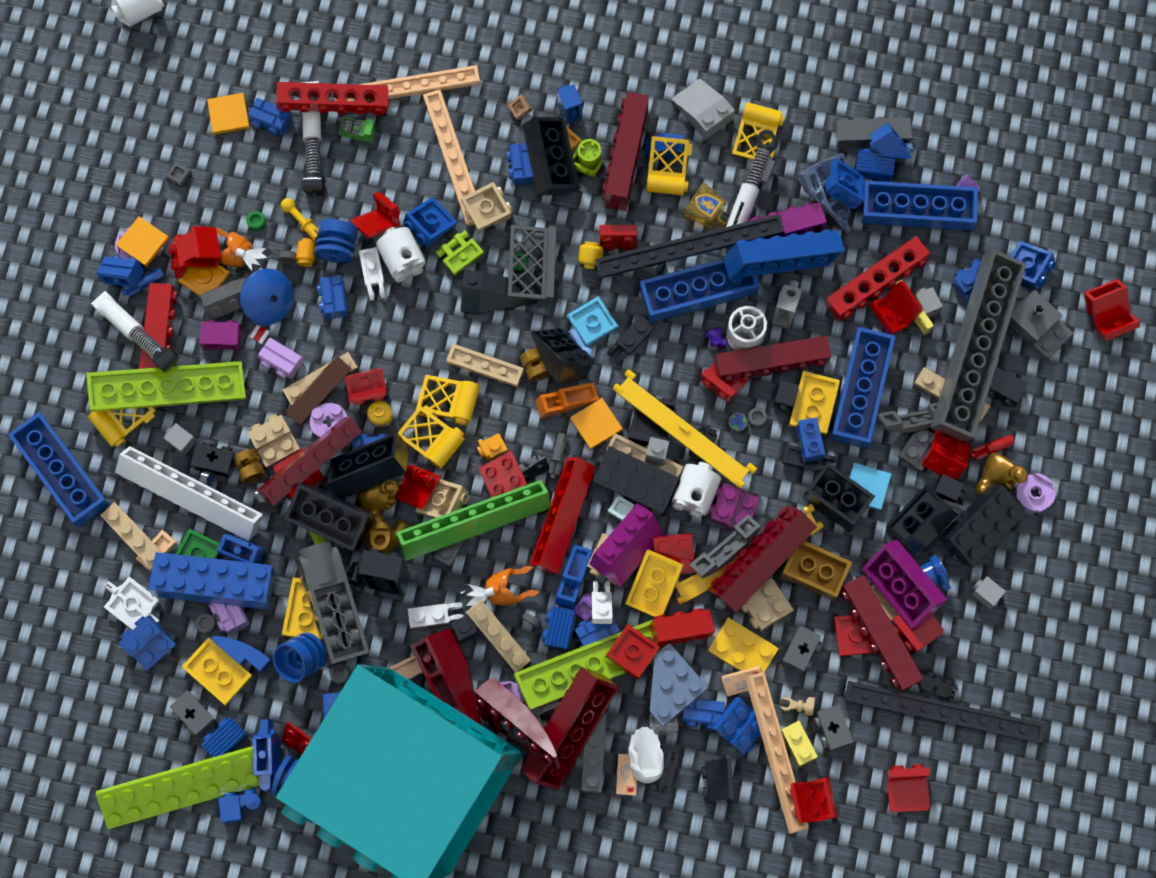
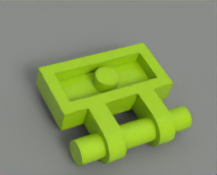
[435,230,484,276]

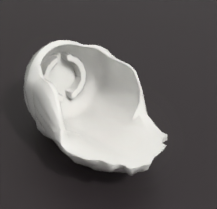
[628,727,664,783]

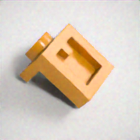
[477,433,508,462]

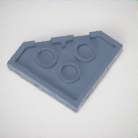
[650,643,709,727]

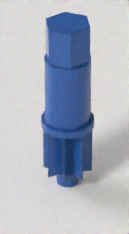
[121,267,165,297]

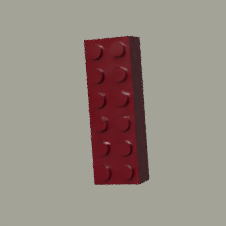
[602,92,649,211]
[708,505,817,612]
[520,667,620,790]

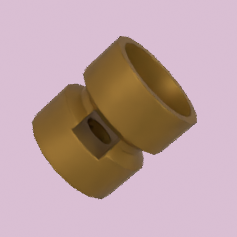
[520,348,550,382]
[233,449,265,484]

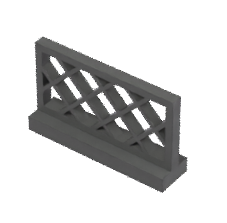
[507,225,556,303]

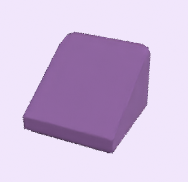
[956,175,980,192]
[574,593,592,622]

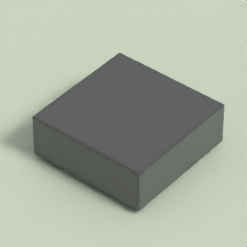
[165,162,192,187]

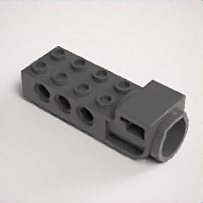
[295,541,370,666]

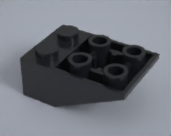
[531,328,594,383]

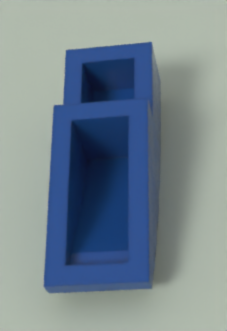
[555,545,593,610]
[211,636,273,674]

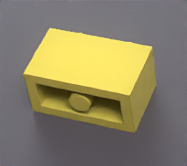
[781,721,818,768]

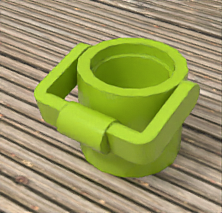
[573,139,604,177]

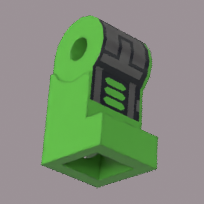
[339,118,376,142]

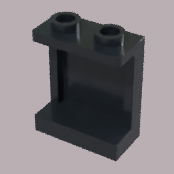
[628,394,676,447]

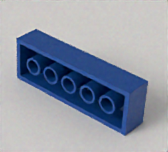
[861,180,978,231]
[723,229,845,279]
[639,259,760,323]
[830,327,895,449]
[8,412,110,528]
[148,552,275,610]

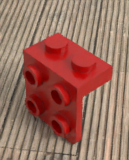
[351,191,400,238]
[869,281,923,335]
[700,352,749,403]
[344,367,387,406]
[921,430,971,480]
[891,615,944,655]
[886,764,930,812]
[790,777,838,823]

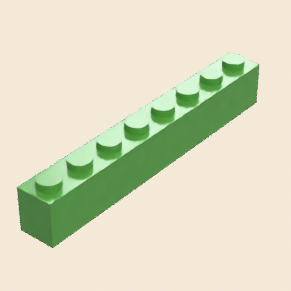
[396,480,550,561]

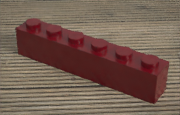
[713,335,832,383]
[257,417,362,506]
[841,575,924,693]

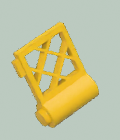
[732,102,785,161]
[646,136,692,196]
[416,375,480,425]
[398,405,465,469]
[87,407,156,448]

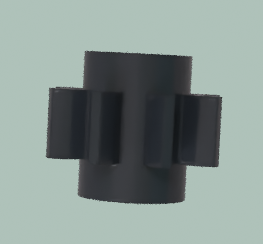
[345,562,363,586]

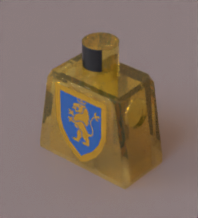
[683,182,730,227]

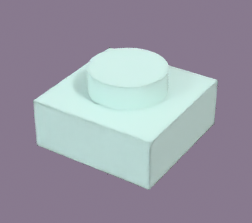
[608,495,635,521]

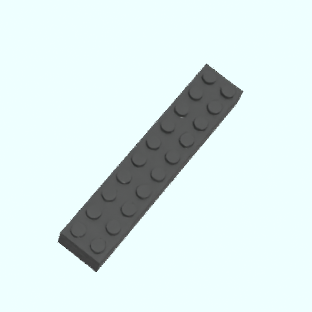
[930,249,1026,442]

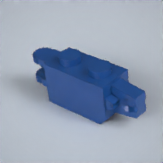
[252,719,281,791]

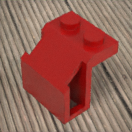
[168,226,222,278]
[1084,279,1140,341]

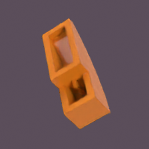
[535,382,599,418]

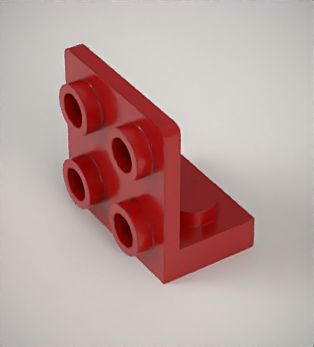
[599,225,637,251]

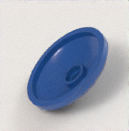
[240,269,294,325]

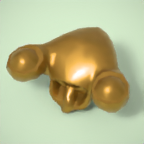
[976,453,1028,497]
[357,479,399,526]
[363,519,410,555]

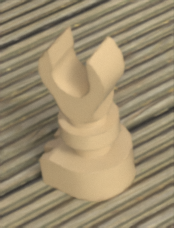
[780,697,815,716]

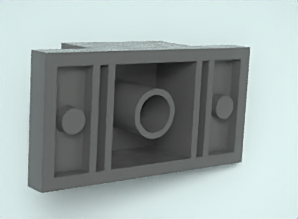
[1008,285,1073,361]

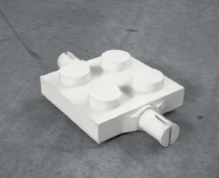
[104,577,160,630]

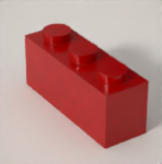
[649,608,715,646]

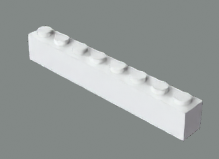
[115,446,263,541]

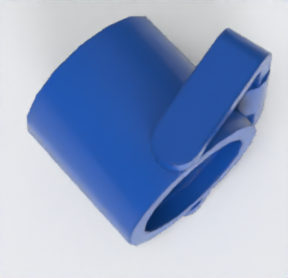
[920,556,951,591]

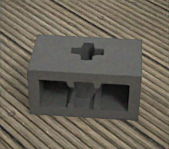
[781,625,822,674]
[169,690,217,737]
[814,704,853,752]

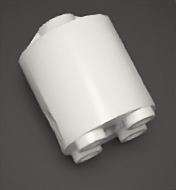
[111,0,164,27]
[376,227,426,282]
[727,306,767,351]
[672,462,721,519]

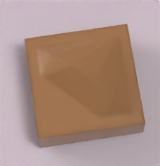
[507,94,533,120]

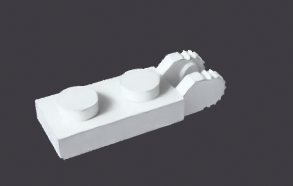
[359,247,386,300]
[592,581,612,624]
[408,602,464,629]

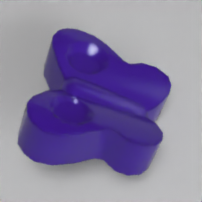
[706,327,728,349]

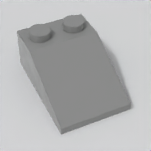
[671,78,735,140]

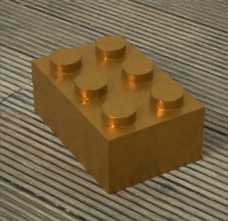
[781,541,852,602]

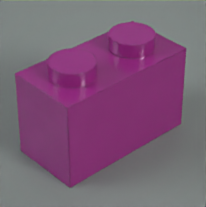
[199,320,242,350]

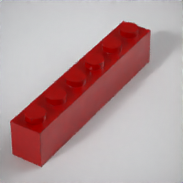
[139,283,178,369]
[529,457,596,574]

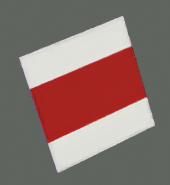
[249,325,270,344]

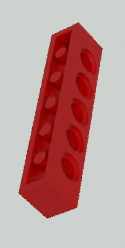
[276,82,388,115]
[825,236,930,321]

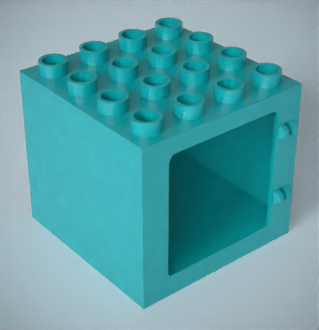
[276,664,524,878]

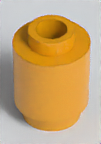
[296,238,316,267]

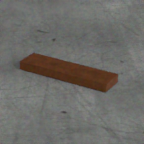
[285,355,352,425]

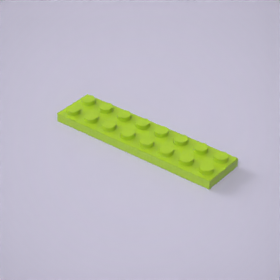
[86,361,246,412]
[513,620,667,711]
[96,746,261,829]

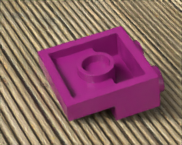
[708,483,760,530]

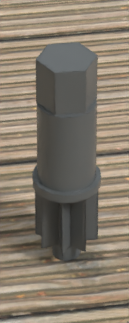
[548,433,568,479]

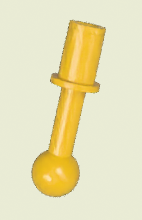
[281,198,319,242]

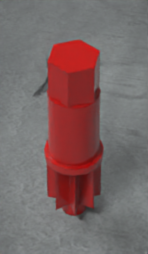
[970,435,1015,460]

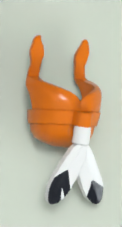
[216,228,273,273]
[457,566,539,613]

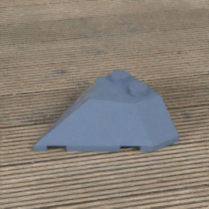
[798,153,851,234]

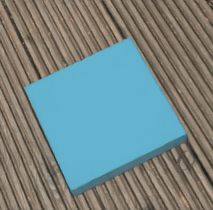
[567,296,619,347]
[850,463,891,511]

